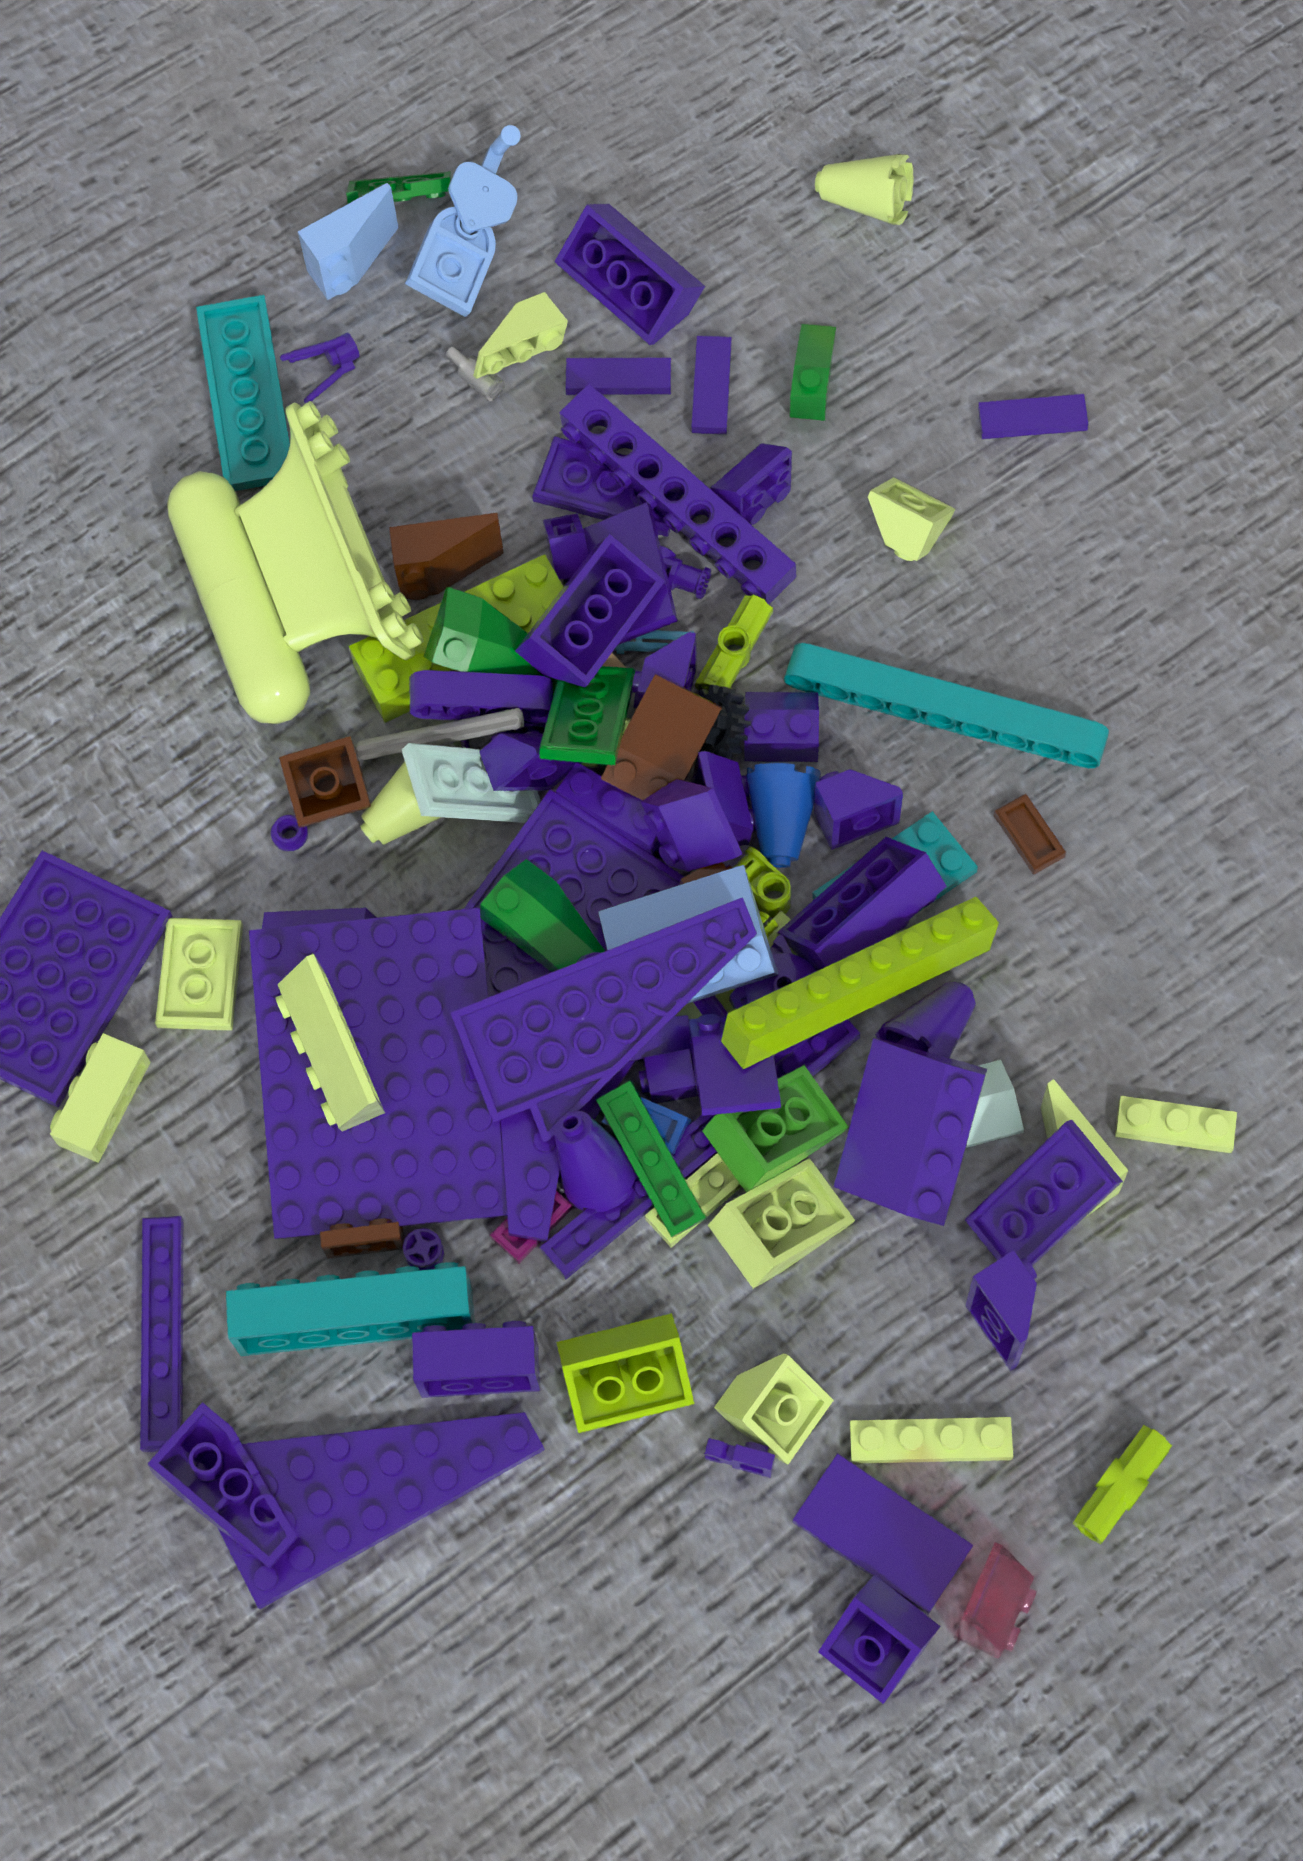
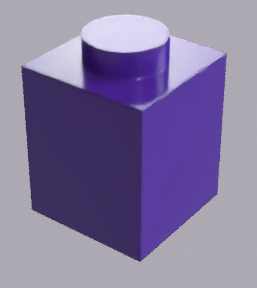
[638,1049,698,1104]

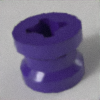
[403,1228,445,1271]

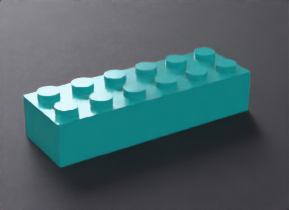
[226,1262,475,1356]

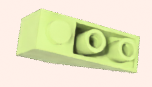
[473,292,568,379]

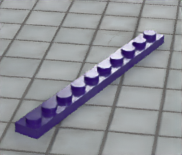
[540,1019,860,1280]

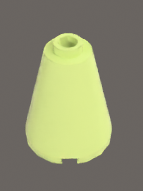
[815,154,914,225]
[360,761,441,845]

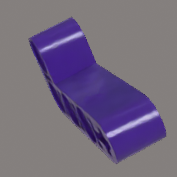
[409,670,553,734]

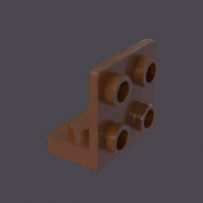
[320,1218,404,1259]

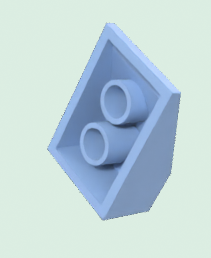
[298,183,398,300]

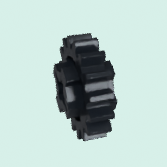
[696,685,751,761]

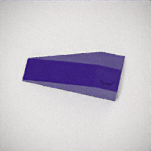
[147,1402,297,1569]

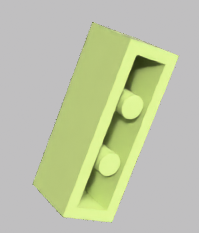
[50,1033,151,1163]

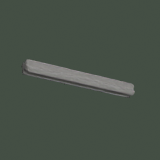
[356,708,525,760]

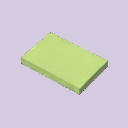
[155,918,243,1031]

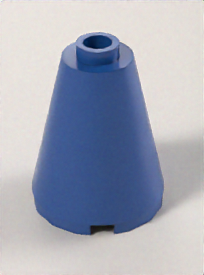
[746,763,821,868]

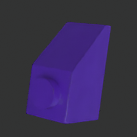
[543,513,588,582]

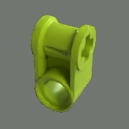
[732,847,791,918]

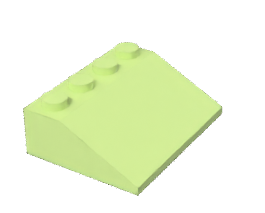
[275,954,385,1132]

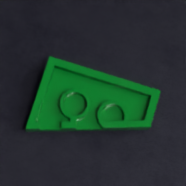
[346,171,452,204]

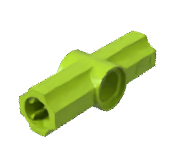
[695,594,773,690]
[1072,1425,1172,1545]

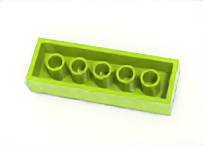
[349,554,563,723]

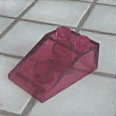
[954,1542,1037,1659]

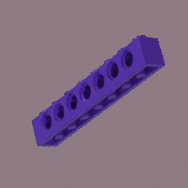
[559,384,797,604]

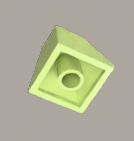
[868,477,955,561]
[714,1353,834,1465]

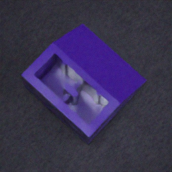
[710,443,792,525]

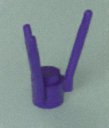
[280,332,360,403]

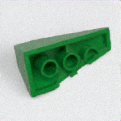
[423,587,558,696]
[480,859,605,972]

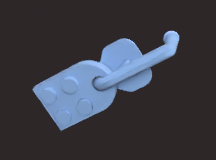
[405,125,521,317]

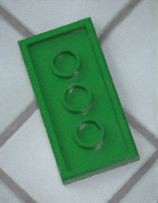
[540,666,636,765]

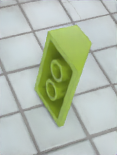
[556,1313,694,1433]

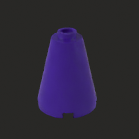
[875,981,976,1058]
[554,1111,638,1212]

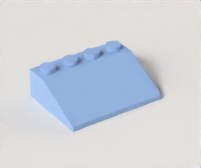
[598,865,778,1004]

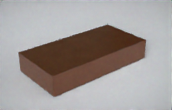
[994,794,1066,875]

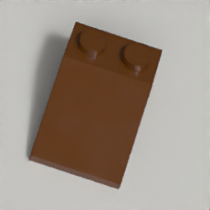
[389,512,504,600]
[601,673,722,800]

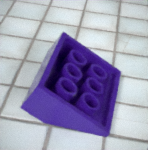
[834,1037,987,1226]

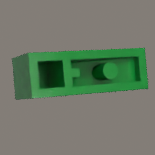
[790,324,836,421]

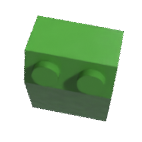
[702,1065,849,1193]

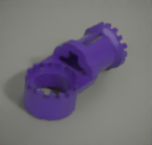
[660,545,712,599]

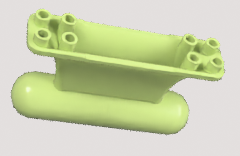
[167,401,424,724]

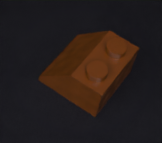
[279,736,371,828]

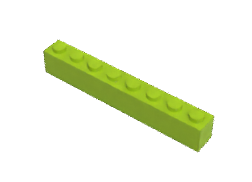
[721,896,999,1069]

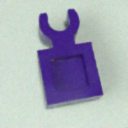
[704,1438,775,1478]

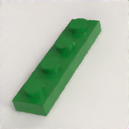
[596,1081,707,1237]

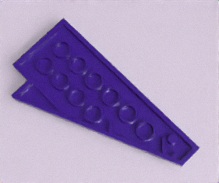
[450,897,757,1142]
[218,1412,545,1609]

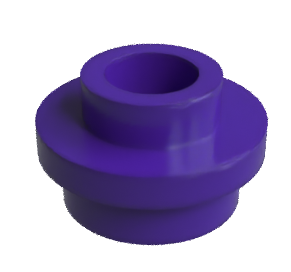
[271,815,308,851]

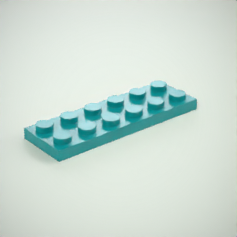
[196,295,290,491]

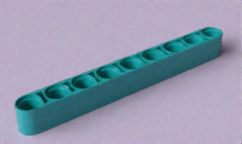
[784,643,1109,769]

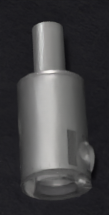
[446,347,506,402]

